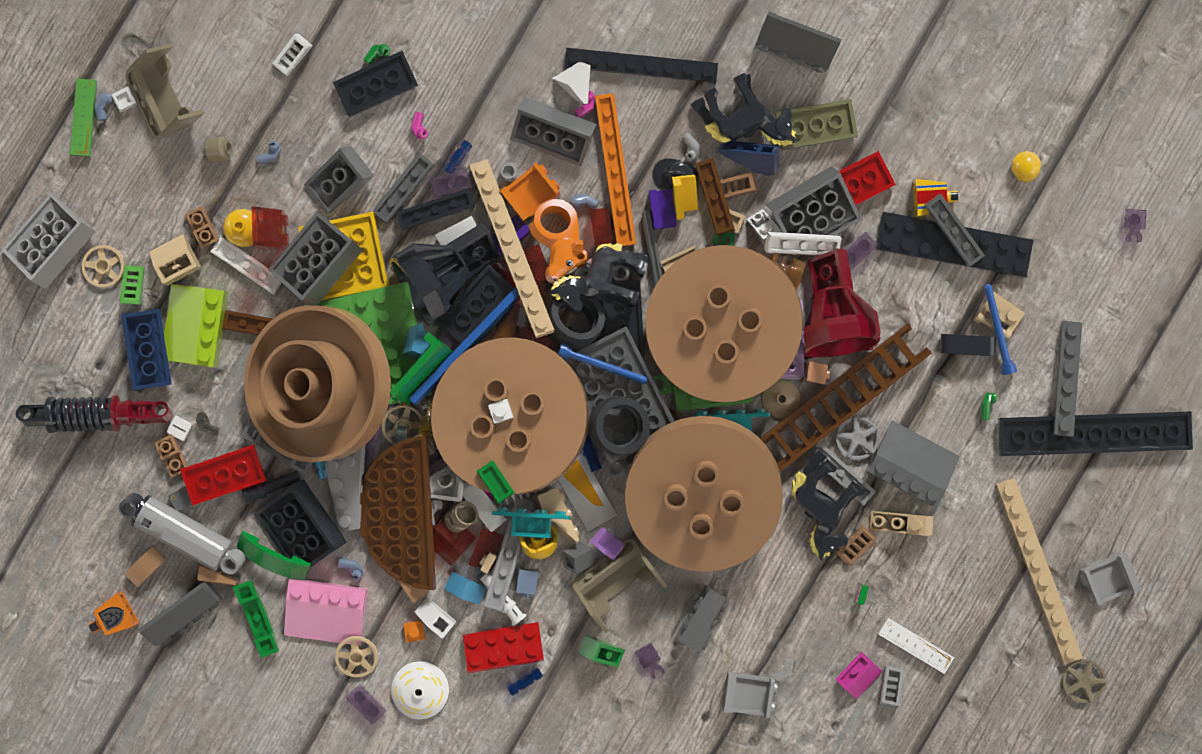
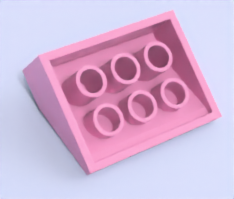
[284,579,368,646]

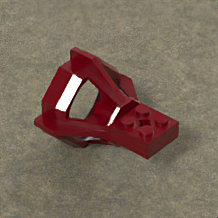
[801,249,881,360]

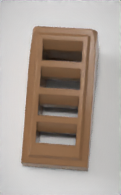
[720,172,758,199]
[836,525,877,566]
[197,565,240,586]

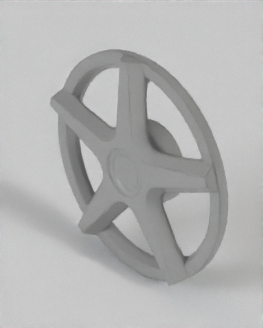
[836,417,879,460]

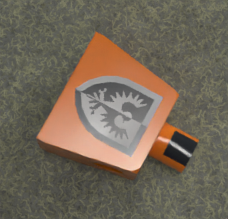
[88,591,140,636]

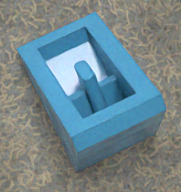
[403,323,431,359]
[444,571,487,604]

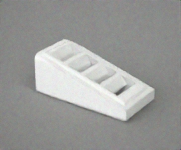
[272,34,312,76]

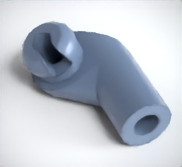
[94,93,112,121]
[257,141,281,165]

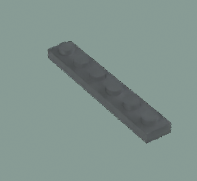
[1053,321,1082,437]

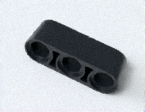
[940,334,996,356]

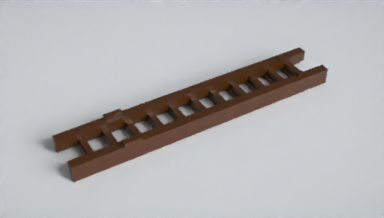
[759,323,932,472]

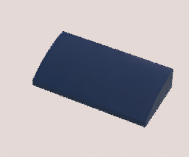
[121,309,172,391]

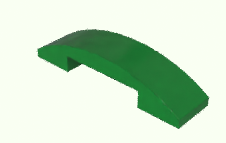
[236,531,311,580]
[233,580,279,658]

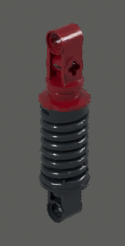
[15,395,173,433]

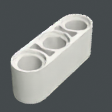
[462,482,507,532]

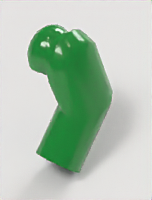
[363,44,391,65]
[980,392,997,420]

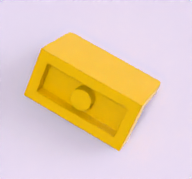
[672,175,698,220]

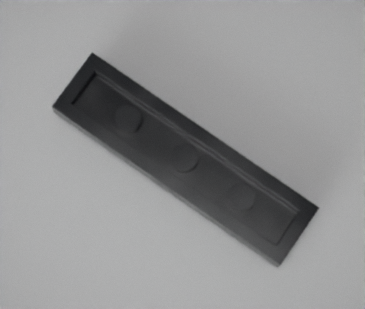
[396,188,475,231]

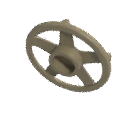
[1063,659,1107,703]

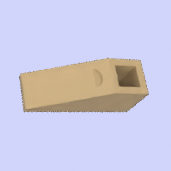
[532,487,579,543]
[870,511,934,536]

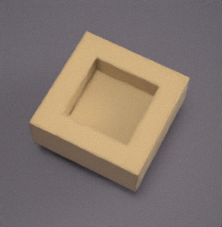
[729,209,746,235]
[479,552,497,574]

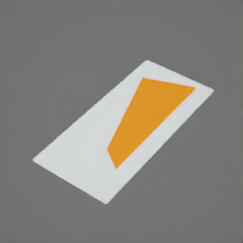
[558,453,617,531]

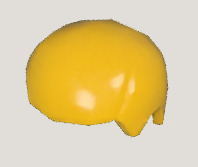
[1011,151,1041,183]

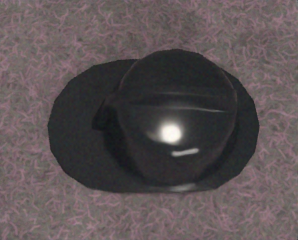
[652,158,698,190]

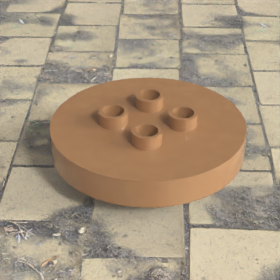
[646,245,803,402]
[244,306,391,462]
[431,338,589,495]
[625,416,783,572]

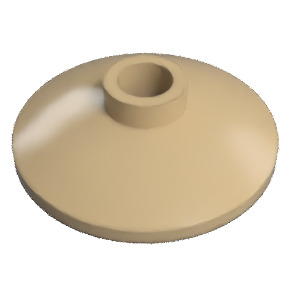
[762,380,800,418]

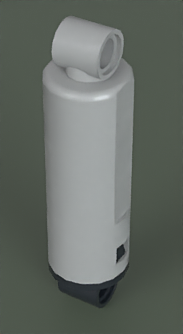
[118,493,245,574]

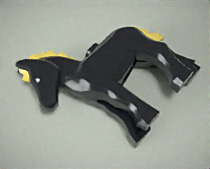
[690,73,797,146]
[549,243,649,315]
[791,447,868,561]

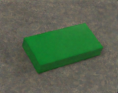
[477,460,515,504]

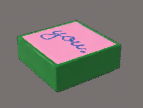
[855,583,869,605]

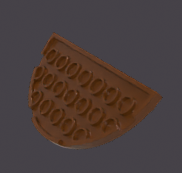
[359,435,436,590]

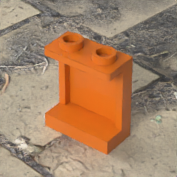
[500,162,560,222]

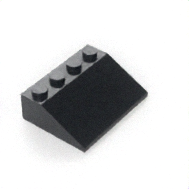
[254,479,347,568]

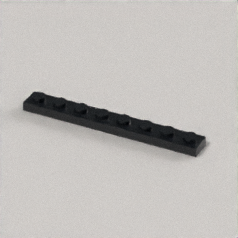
[564,47,718,83]

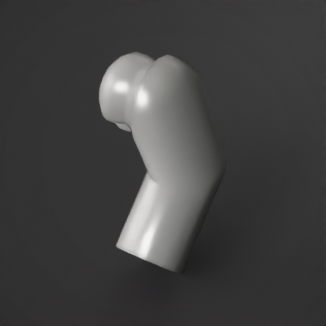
[681,132,700,161]

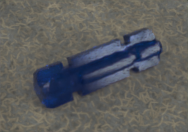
[443,140,472,174]
[507,668,543,696]

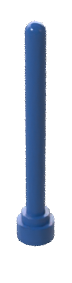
[984,284,1017,375]
[558,343,647,384]

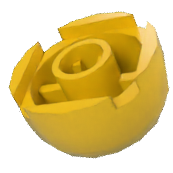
[223,209,263,247]
[519,525,558,559]

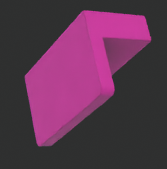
[835,652,882,699]

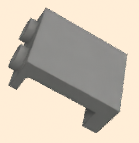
[1080,553,1142,607]
[723,671,778,719]

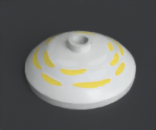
[391,661,449,719]

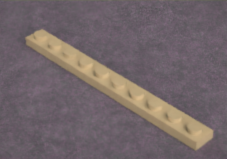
[469,159,554,338]
[995,478,1083,665]

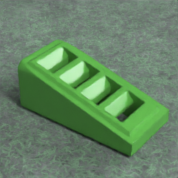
[120,265,145,305]

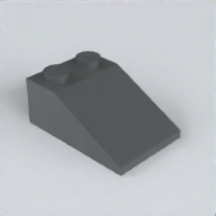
[304,146,374,214]

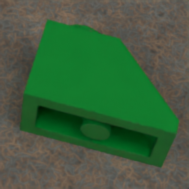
[578,635,625,668]

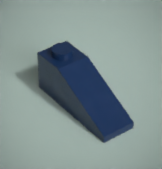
[718,141,779,176]

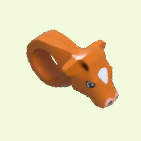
[529,199,588,284]

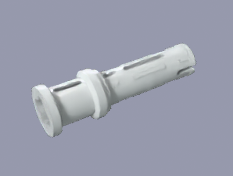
[480,572,526,626]

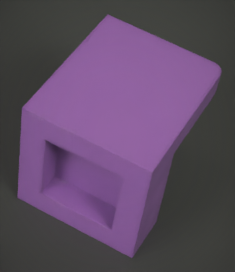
[590,527,625,560]

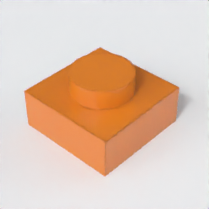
[403,620,426,643]

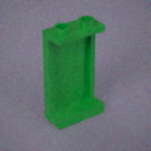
[390,332,453,405]

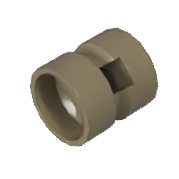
[444,501,478,533]

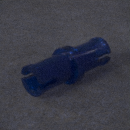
[582,432,602,472]

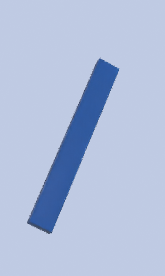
[410,287,520,406]

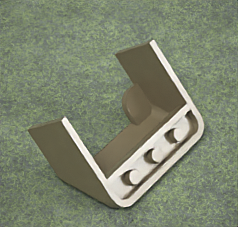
[125,43,205,140]
[572,539,668,633]

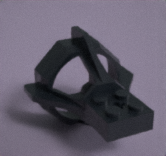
[390,223,500,326]

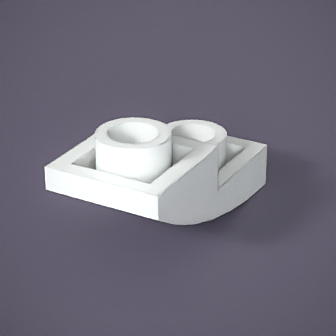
[435,216,477,245]

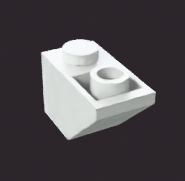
[747,209,782,254]
[415,597,456,639]

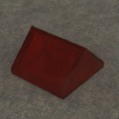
[433,516,477,566]

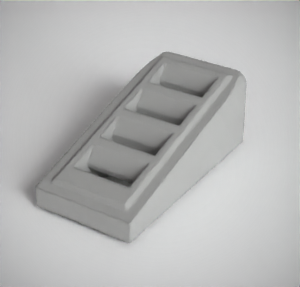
[879,666,905,708]

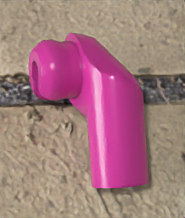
[574,91,595,118]
[411,111,428,140]

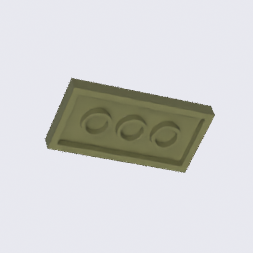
[775,99,858,151]

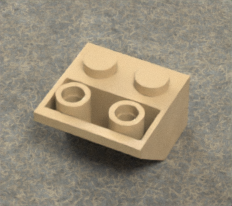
[150,234,202,286]

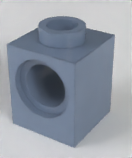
[516,568,539,598]

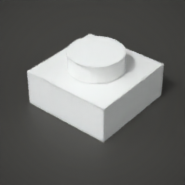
[488,399,514,424]

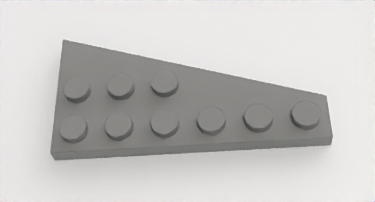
[324,445,365,533]

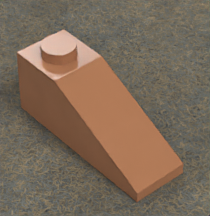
[800,361,830,385]

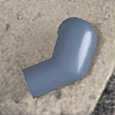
[569,194,599,210]
[338,558,363,581]

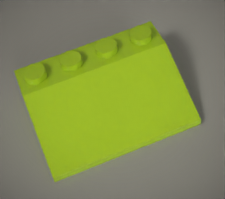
[164,284,229,368]

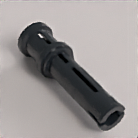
[241,470,301,505]

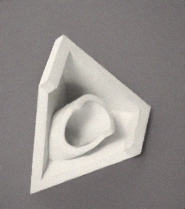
[552,62,590,104]
[430,465,464,502]

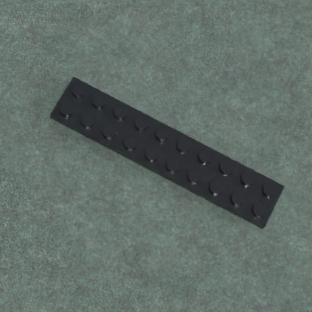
[998,411,1193,456]

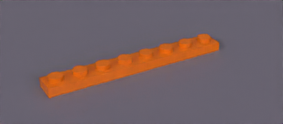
[595,93,636,247]

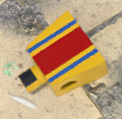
[913,179,958,218]

